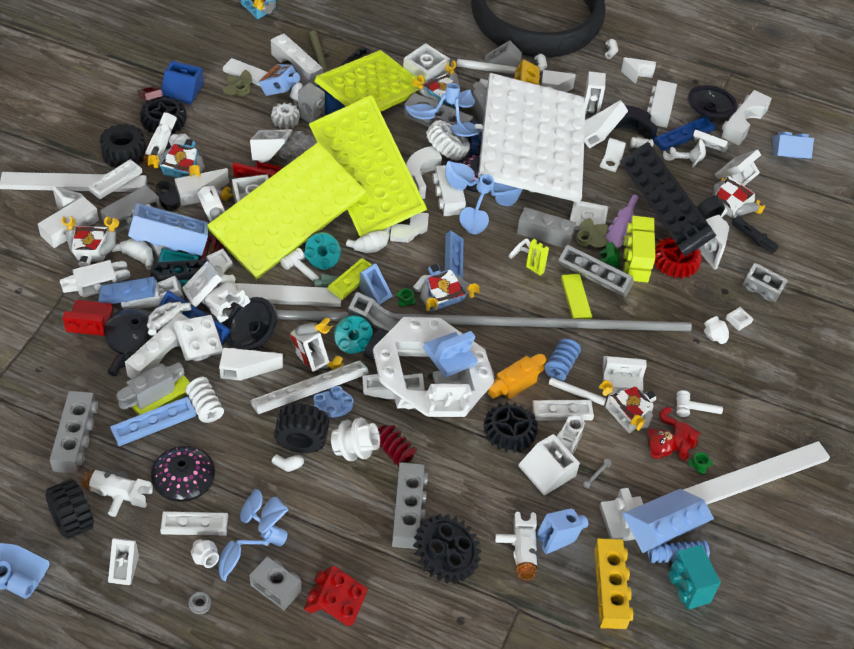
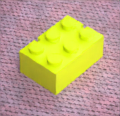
[623,216,655,283]

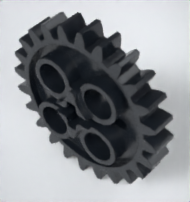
[413,514,481,584]

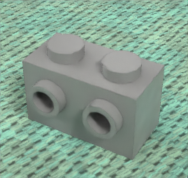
[743,263,788,302]

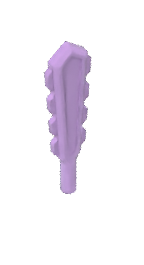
[605,194,639,249]

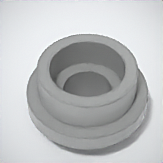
[188,592,211,614]

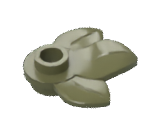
[222,70,252,96]
[576,218,609,248]

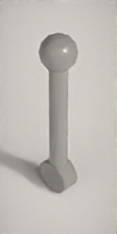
[583,459,612,488]

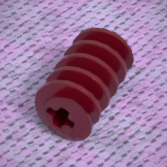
[378,425,417,468]

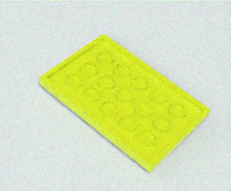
[314,50,424,112]

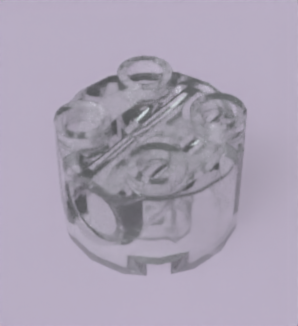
[278,131,317,165]

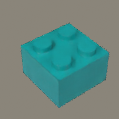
[669,544,721,610]

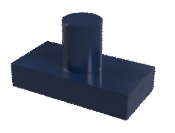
[469,120,482,155]

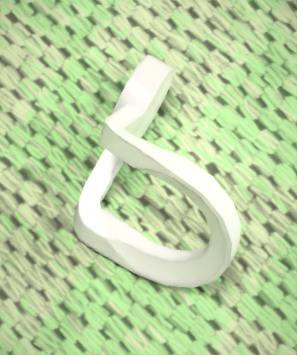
[508,239,537,259]

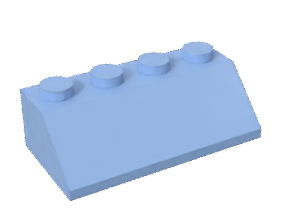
[128,203,208,256]
[622,489,714,553]

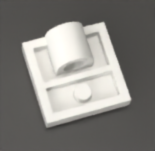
[173,315,223,361]

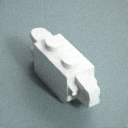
[60,260,131,297]

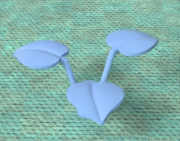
[405,83,480,137]
[445,161,523,235]
[218,489,289,582]

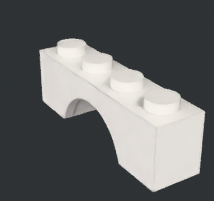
[271,34,323,86]
[722,90,772,145]
[125,313,189,379]

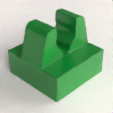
[600,242,621,268]

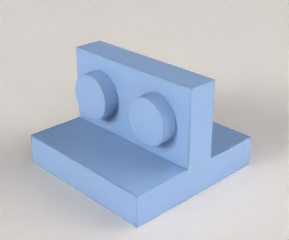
[423,331,478,378]

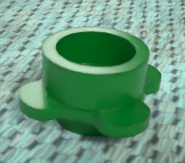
[396,288,416,307]
[688,452,713,474]

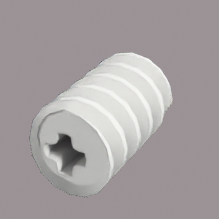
[186,377,224,423]

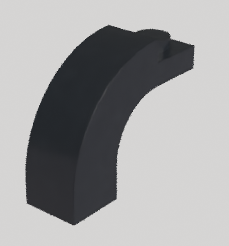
[600,105,658,140]

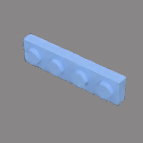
[110,397,196,447]

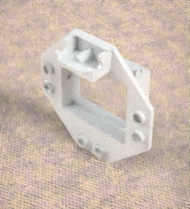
[373,317,494,417]

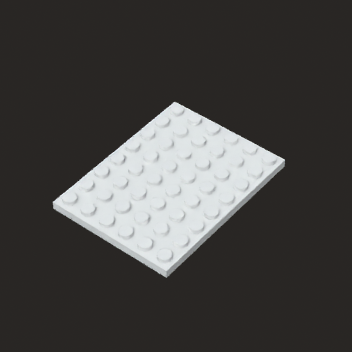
[478,73,586,203]

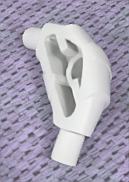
[346,227,391,253]
[112,238,154,270]
[147,302,191,336]

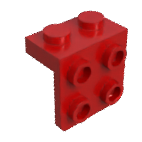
[62,300,113,336]
[304,565,367,626]

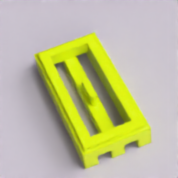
[526,239,549,276]

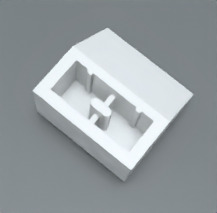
[519,434,580,496]

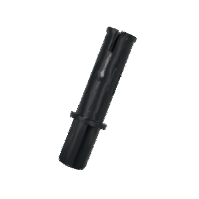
[732,216,779,253]

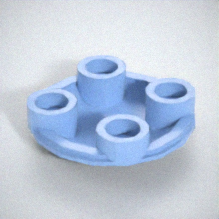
[314,386,354,417]

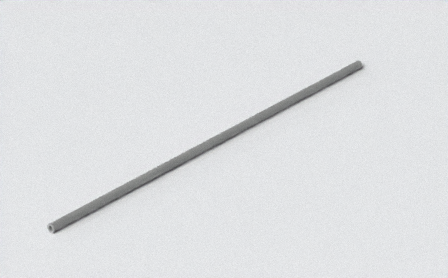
[222,308,692,332]

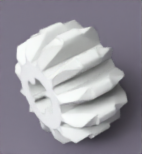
[271,102,300,129]

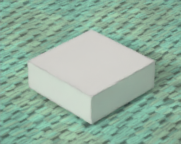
[726,307,753,331]

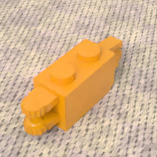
[488,354,546,399]

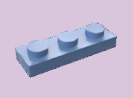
[444,230,464,279]
[98,277,157,304]

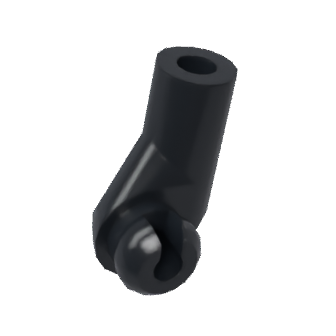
[107,352,133,376]

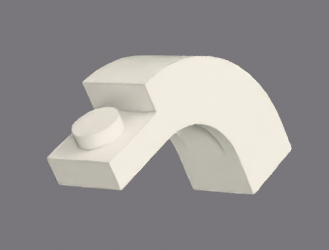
[406,146,442,199]

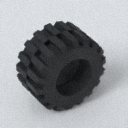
[100,124,146,168]
[274,403,330,453]
[45,478,94,540]

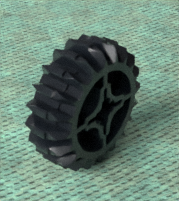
[140,96,187,134]
[483,401,538,453]

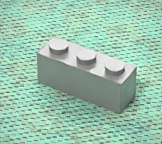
[100,185,160,234]
[517,207,576,248]

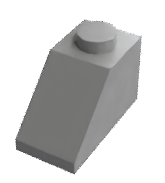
[484,40,522,67]

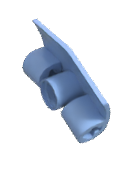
[0,543,50,599]

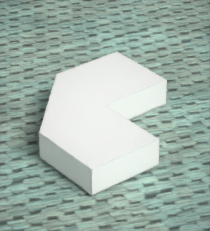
[390,213,429,242]

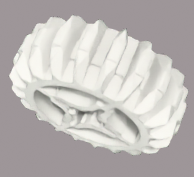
[426,120,470,161]

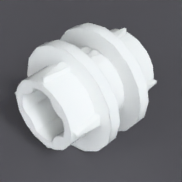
[331,418,380,462]

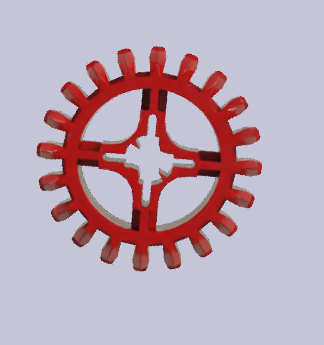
[654,236,702,279]

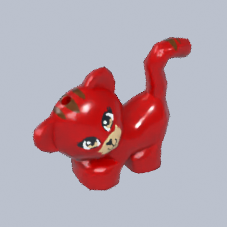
[647,406,701,461]

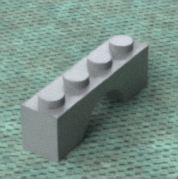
[348,292,411,331]

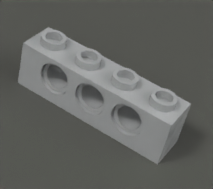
[404,93,473,127]
[558,245,634,298]
[50,391,98,473]
[392,463,428,549]

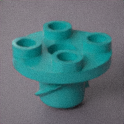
[304,232,341,270]
[334,315,372,354]

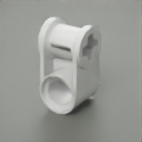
[557,415,585,455]

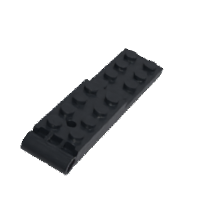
[620,142,716,257]

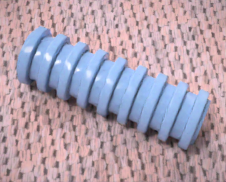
[648,541,710,563]

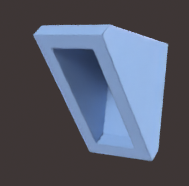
[360,263,392,305]

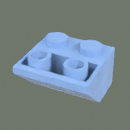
[772,132,814,159]

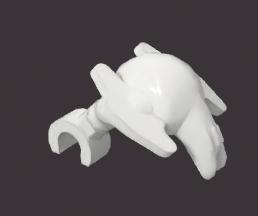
[663,139,706,167]

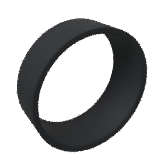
[697,195,725,220]

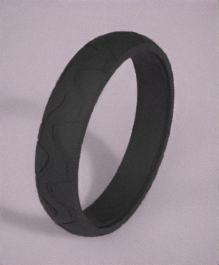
[471,0,606,57]

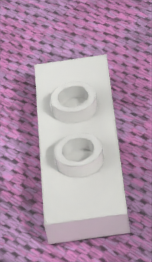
[88,159,142,199]

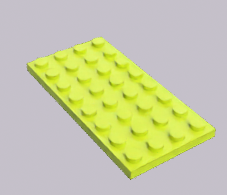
[309,95,427,237]
[207,142,366,280]

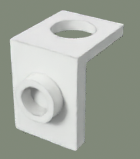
[600,138,626,172]

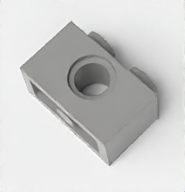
[298,82,325,123]
[249,556,302,611]

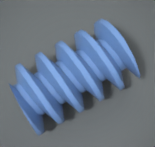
[544,339,581,381]

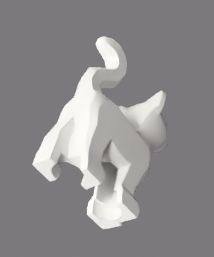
[201,274,250,323]

